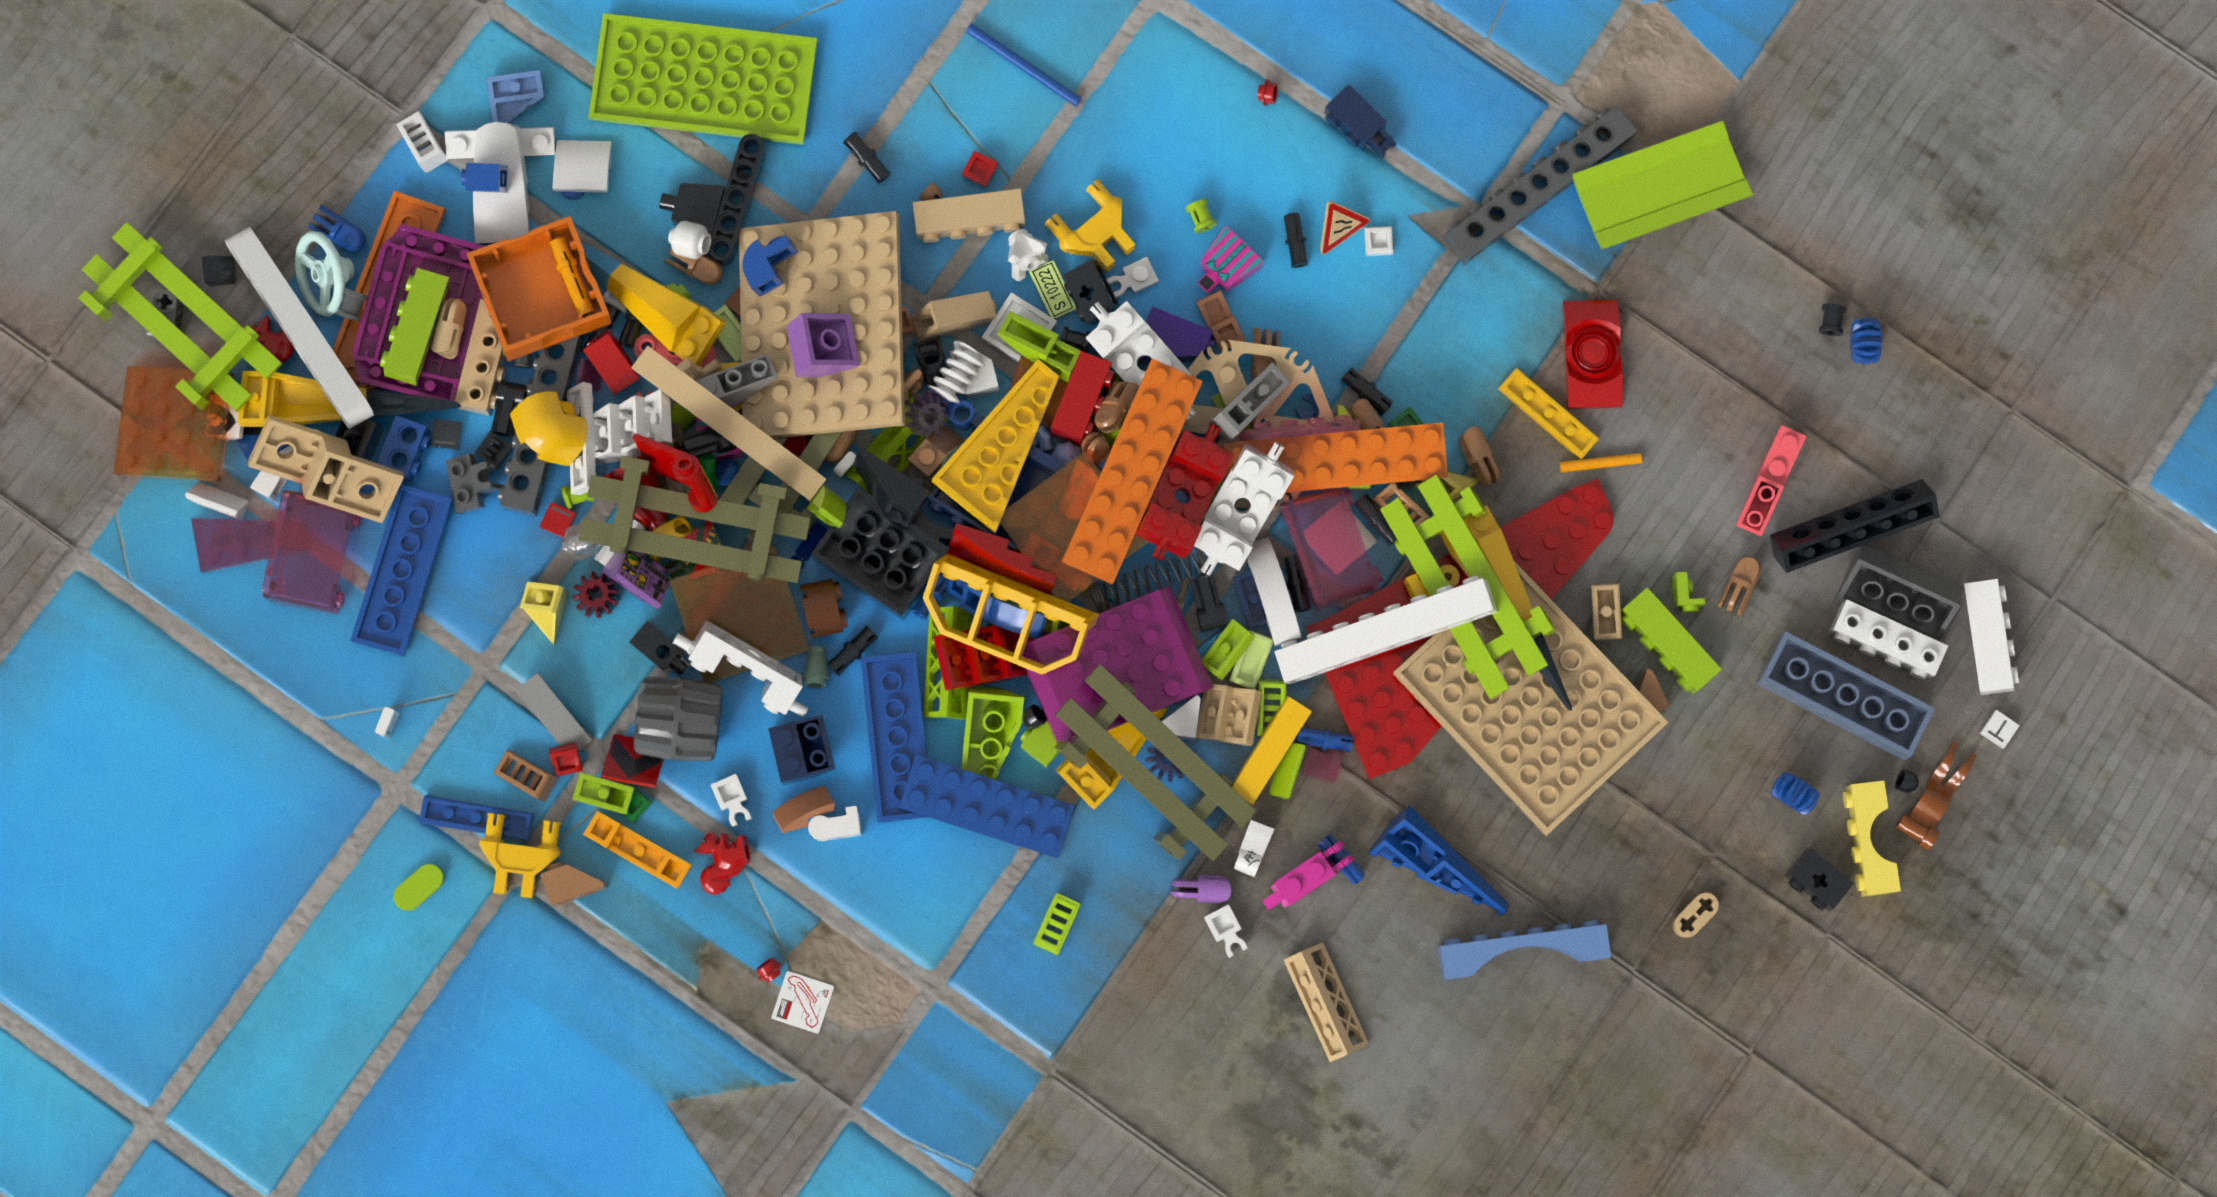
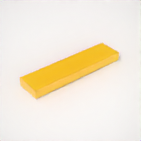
[1498,368,1600,460]
[1231,696,1312,805]

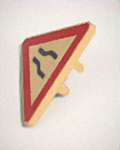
[1320,200,1370,255]

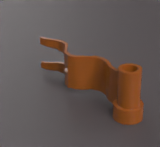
[1895,741,1977,850]

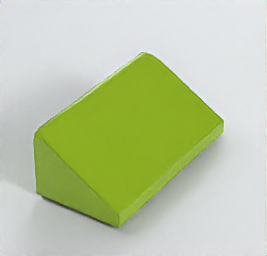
[1269,743,1306,800]

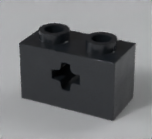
[1063,260,1120,325]
[1784,848,1854,911]

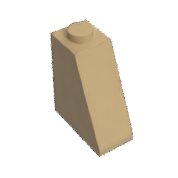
[911,291,996,344]

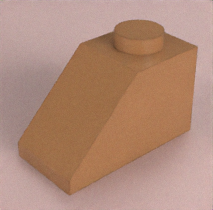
[908,423,965,482]
[540,862,607,907]

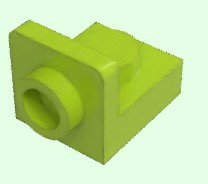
[1671,572,1706,613]

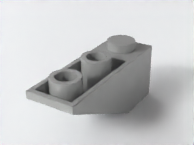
[695,354,778,408]

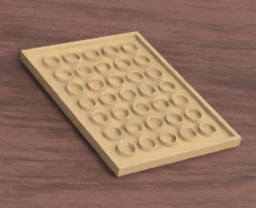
[739,211,905,438]
[1393,561,1669,836]

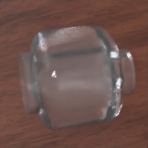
[562,523,603,561]

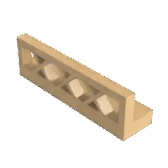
[1284,942,1369,1062]

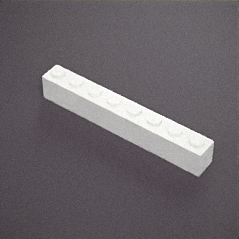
[1274,576,1498,684]

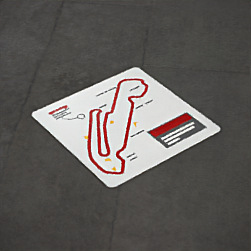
[771,971,834,1034]

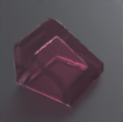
[576,358,602,392]

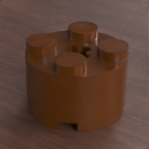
[800,578,848,639]

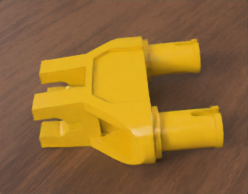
[1044,179,1135,273]
[479,813,561,898]

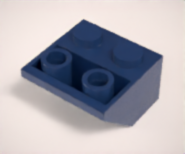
[768,715,835,785]

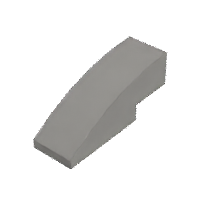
[516,673,593,752]

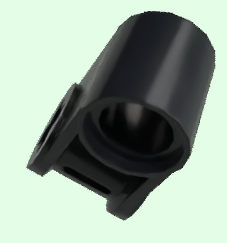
[913,336,946,386]

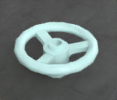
[295,231,354,317]

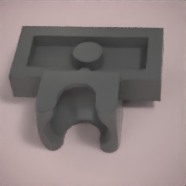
[446,454,501,514]

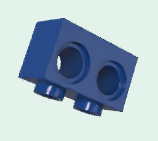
[377,415,432,482]

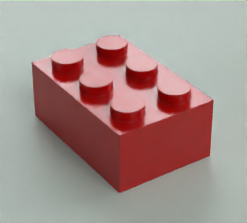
[1051,351,1115,446]

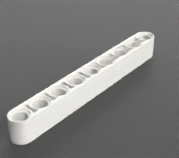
[225,227,374,429]

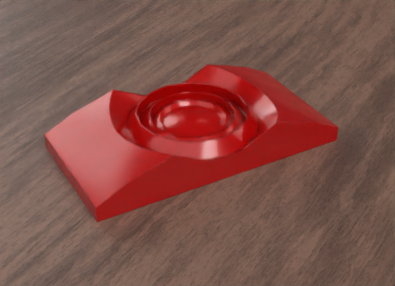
[1562,300,1623,409]

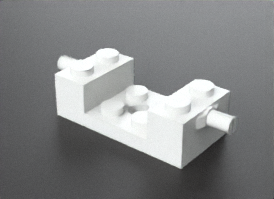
[1086,301,1202,420]
[1194,442,1294,576]
[672,620,808,718]

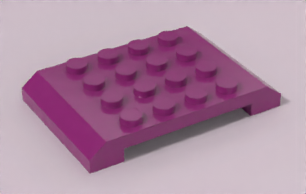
[1022,587,1213,743]

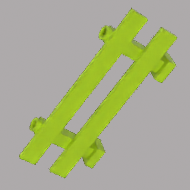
[78,222,282,412]
[1380,475,1557,699]

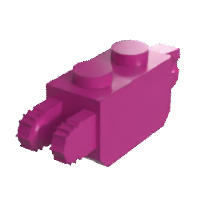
[1262,841,1354,910]

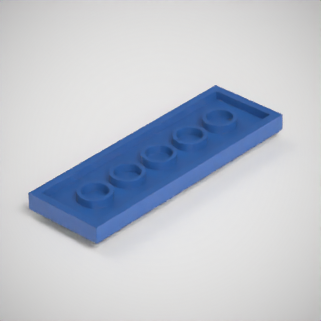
[350,484,453,657]
[861,652,929,823]
[898,755,1075,858]

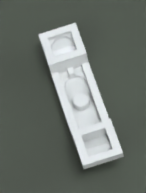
[1246,537,1301,646]

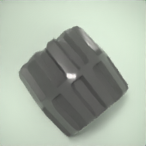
[634,677,723,761]

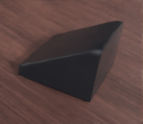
[202,256,236,287]

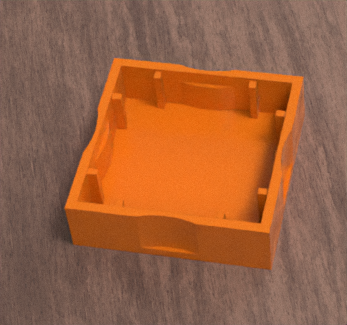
[466,216,611,361]

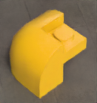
[510,391,587,466]

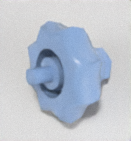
[1032,426,1052,453]
[1050,441,1084,471]

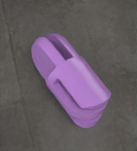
[1170,875,1231,903]

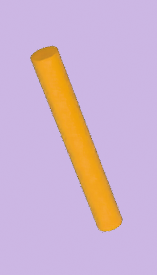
[1559,453,1642,473]

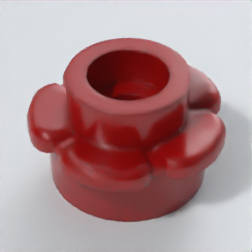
[1257,79,1278,106]
[755,957,781,982]

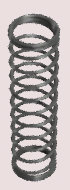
[1089,547,1209,612]

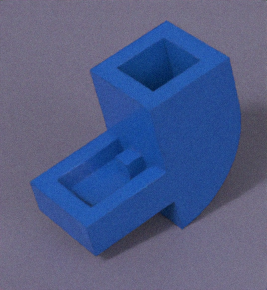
[742,235,798,297]

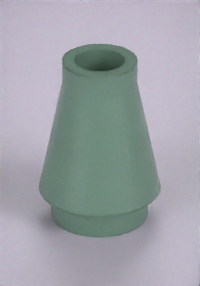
[802,646,829,689]

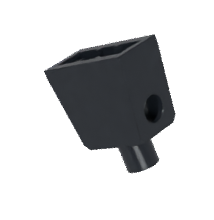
[659,183,725,236]
[629,621,690,677]

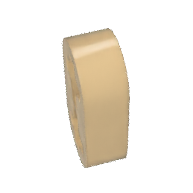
[1672,893,1719,938]

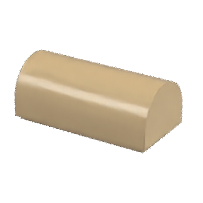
[1591,584,1622,642]

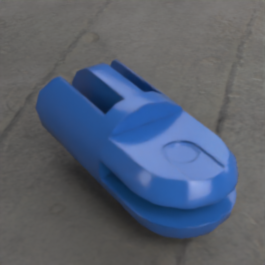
[308,204,366,253]

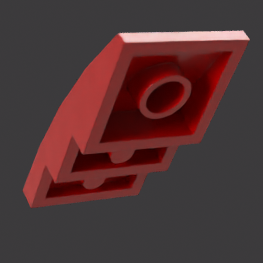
[947,523,1057,595]
[933,625,1046,691]

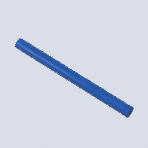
[966,23,1082,107]

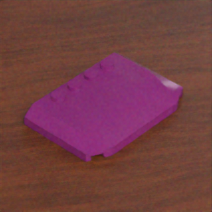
[352,224,485,401]

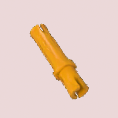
[549,237,595,318]

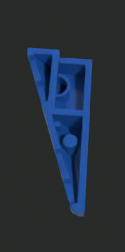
[1369,805,1509,916]

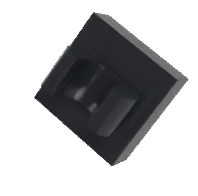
[475,431,514,470]

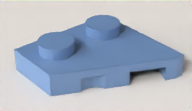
[486,70,545,123]

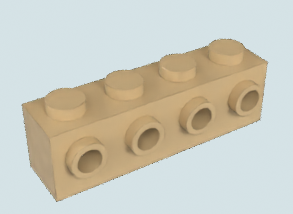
[912,189,1025,243]
[455,299,506,416]

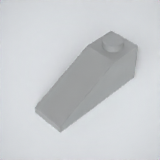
[1208,362,1291,443]

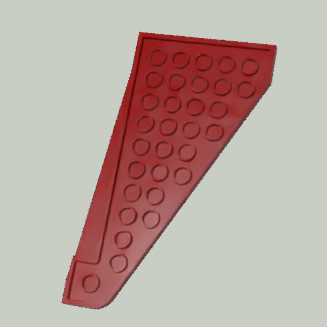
[1305,478,1614,780]

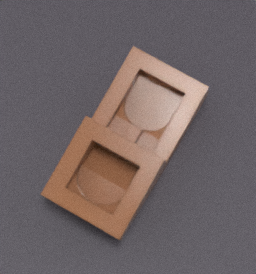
[1195,290,1245,352]
[773,786,835,834]

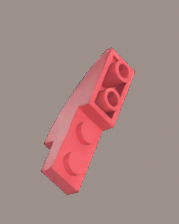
[1736,425,1807,536]

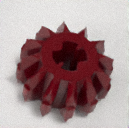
[572,571,620,619]

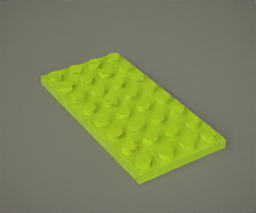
[588,13,818,145]

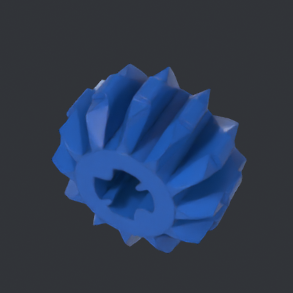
[1850,318,1882,364]
[1770,772,1820,815]

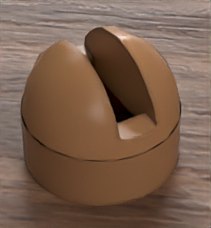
[918,181,942,201]

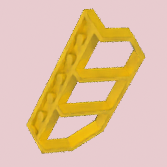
[923,554,1099,675]

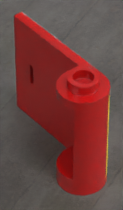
[632,433,718,513]

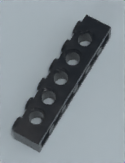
[1770,479,1940,573]

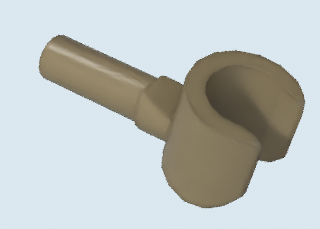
[1176,577,1190,613]

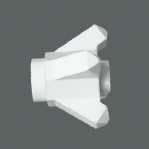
[1008,229,1049,281]

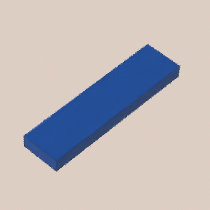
[419,795,535,841]

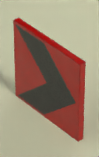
[601,734,664,788]

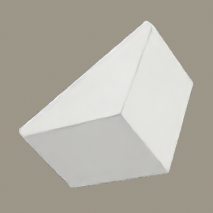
[1162,695,1201,741]

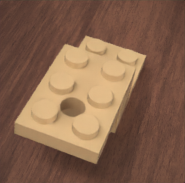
[248,415,404,523]

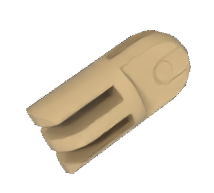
[431,298,466,359]

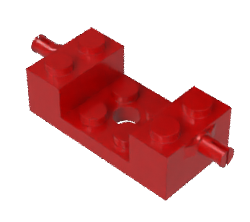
[1135,424,1234,560]

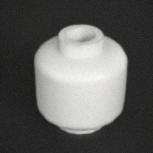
[668,221,711,259]

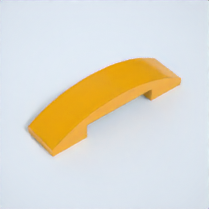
[583,811,692,889]

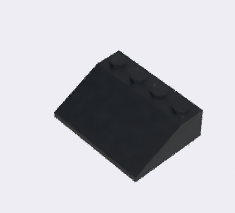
[811,487,949,621]

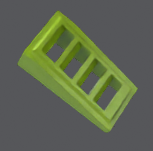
[1257,678,1287,736]
[1033,893,1081,956]

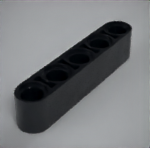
[709,134,766,266]

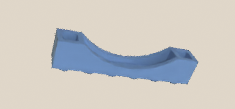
[1438,920,1611,980]

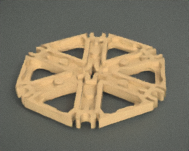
[1180,340,1337,510]

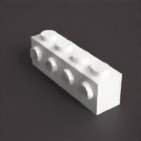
[1964,579,2019,695]
[1828,600,1948,680]

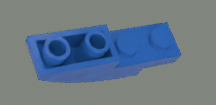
[946,579,1047,639]

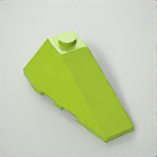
[961,686,1024,780]

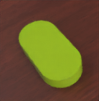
[393,864,444,911]

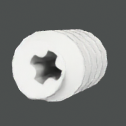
[928,341,986,404]

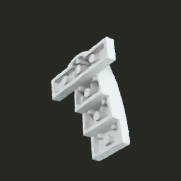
[445,122,556,243]
[567,382,672,495]

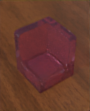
[1302,749,1343,784]

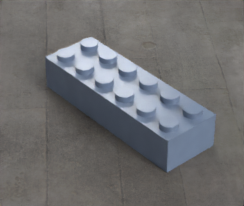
[1755,631,1935,760]

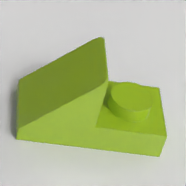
[572,772,634,814]

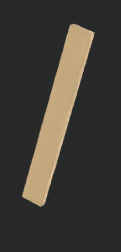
[631,345,826,501]

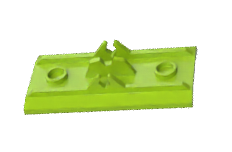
[1572,121,1753,250]

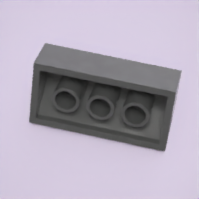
[1836,543,1964,641]

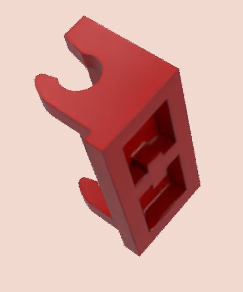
[583,329,640,395]

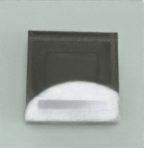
[430,419,463,450]

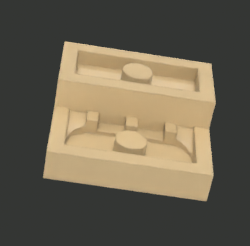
[1196,684,1262,746]

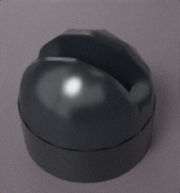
[1022,705,1047,729]
[1895,769,1919,793]

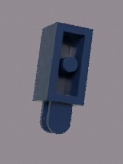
[1324,84,1397,158]

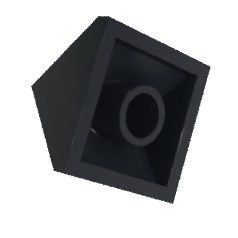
[335,420,384,461]

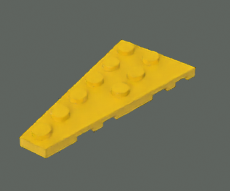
[931,359,1059,534]

